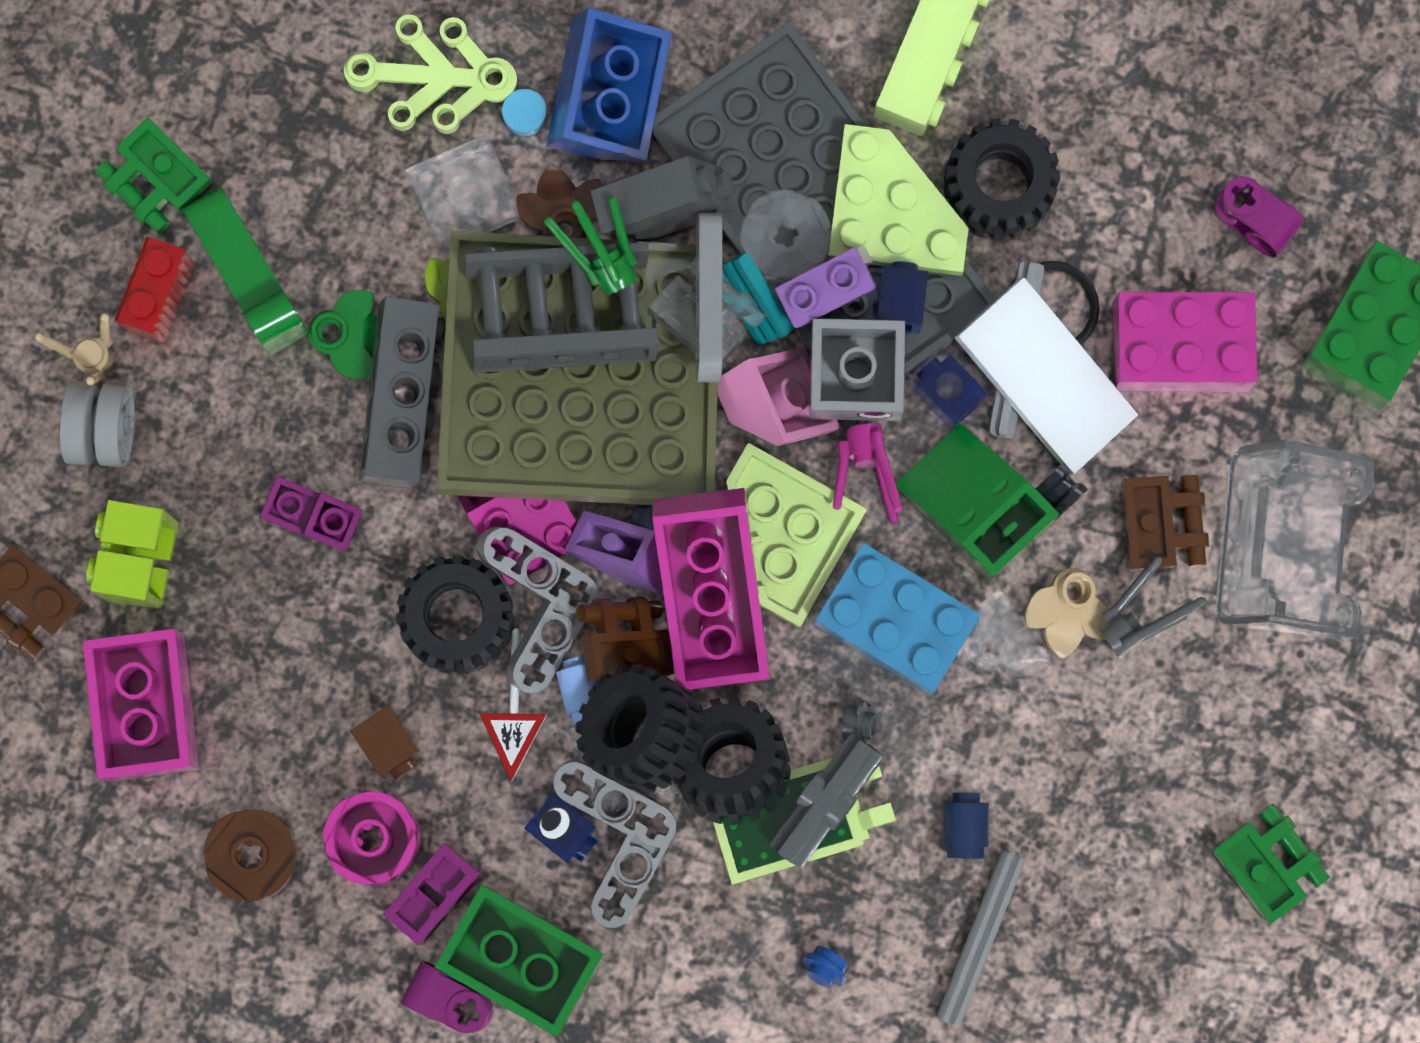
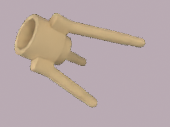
[35,313,114,385]

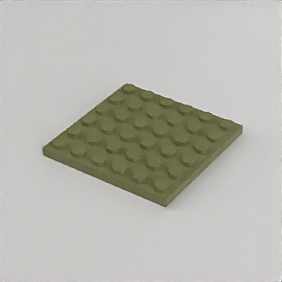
[437,231,718,505]

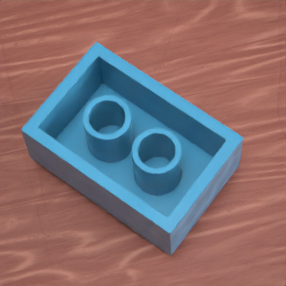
[814,543,981,697]

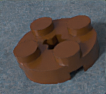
[204,809,299,902]

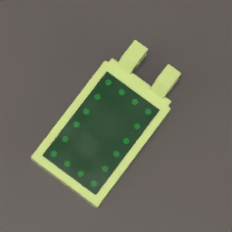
[713,758,896,885]

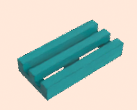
[722,252,795,346]

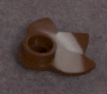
[516,164,603,238]

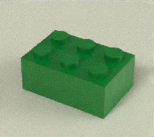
[1300,240,1420,410]
[435,885,605,1037]

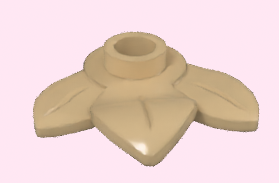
[1024,568,1107,659]

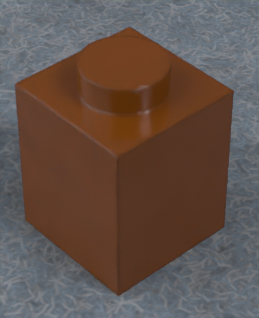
[350,705,423,781]

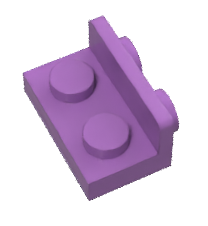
[775,247,876,328]

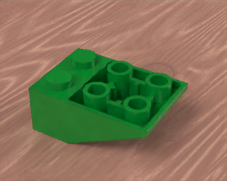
[896,423,1059,583]

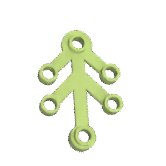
[344,14,517,134]

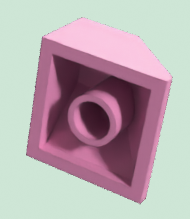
[717,347,841,446]

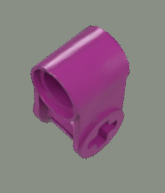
[1214,176,1304,258]
[400,960,494,1034]

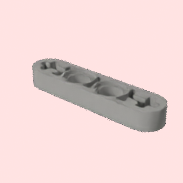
[696,212,722,383]

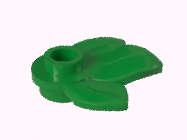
[308,290,377,380]

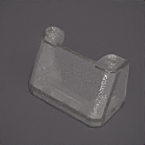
[1216,439,1375,640]

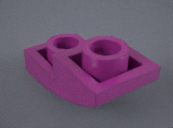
[259,476,363,552]

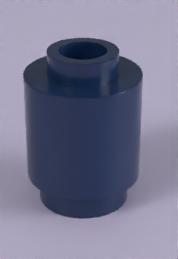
[942,792,989,859]

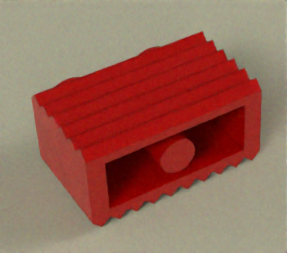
[114,237,195,344]

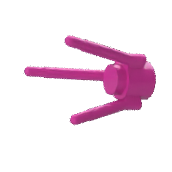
[833,424,902,524]

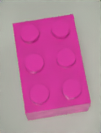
[1112,292,1257,392]
[83,629,199,782]

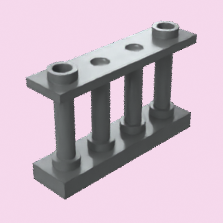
[465,239,659,373]

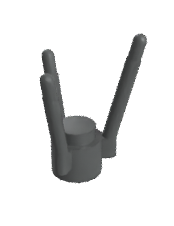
[1099,556,1207,659]

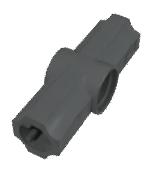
[770,733,884,869]

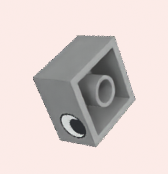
[809,319,905,421]

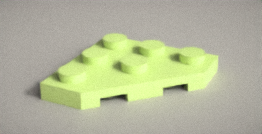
[828,124,969,276]
[726,443,867,629]

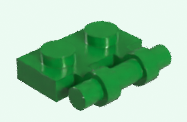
[95,117,213,235]
[1211,803,1330,924]

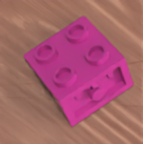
[457,496,577,585]

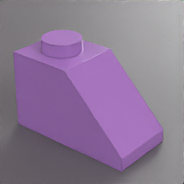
[564,511,663,595]

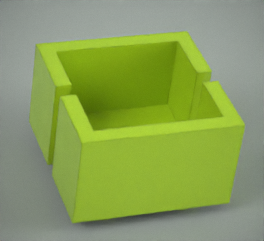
[86,500,179,611]

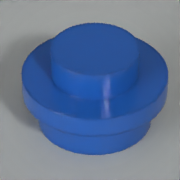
[803,946,848,988]

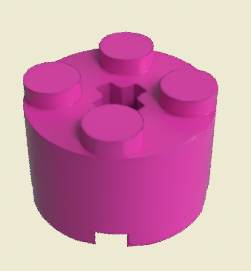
[323,791,422,886]

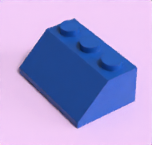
[546,8,672,162]

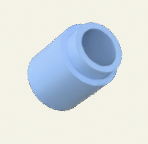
[556,656,601,725]

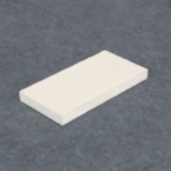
[954,277,1138,475]

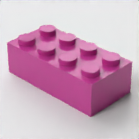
[652,488,770,690]

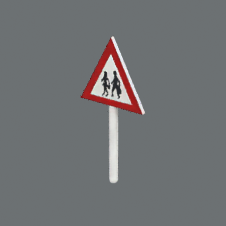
[479,628,547,783]

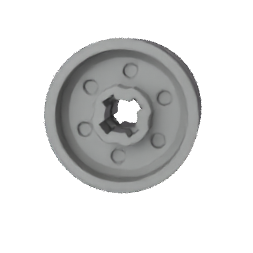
[60,381,135,467]

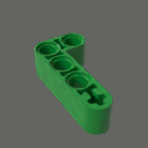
[182,186,309,356]

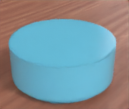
[502,89,547,136]

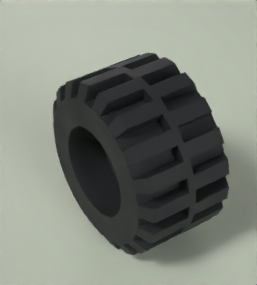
[943,118,1060,241]
[396,555,515,675]
[576,664,704,793]
[674,697,791,825]

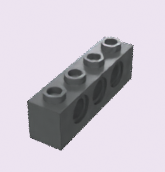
[358,296,445,488]

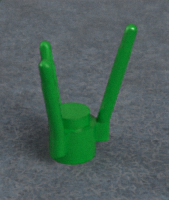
[544,196,638,295]

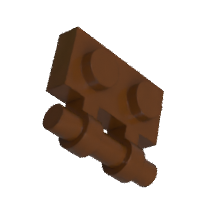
[1121,475,1209,571]
[0,545,85,661]
[576,597,675,682]

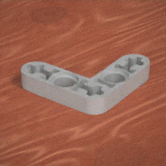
[477,526,597,694]
[553,760,676,928]

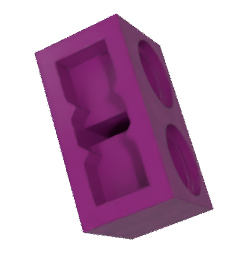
[382,843,483,945]

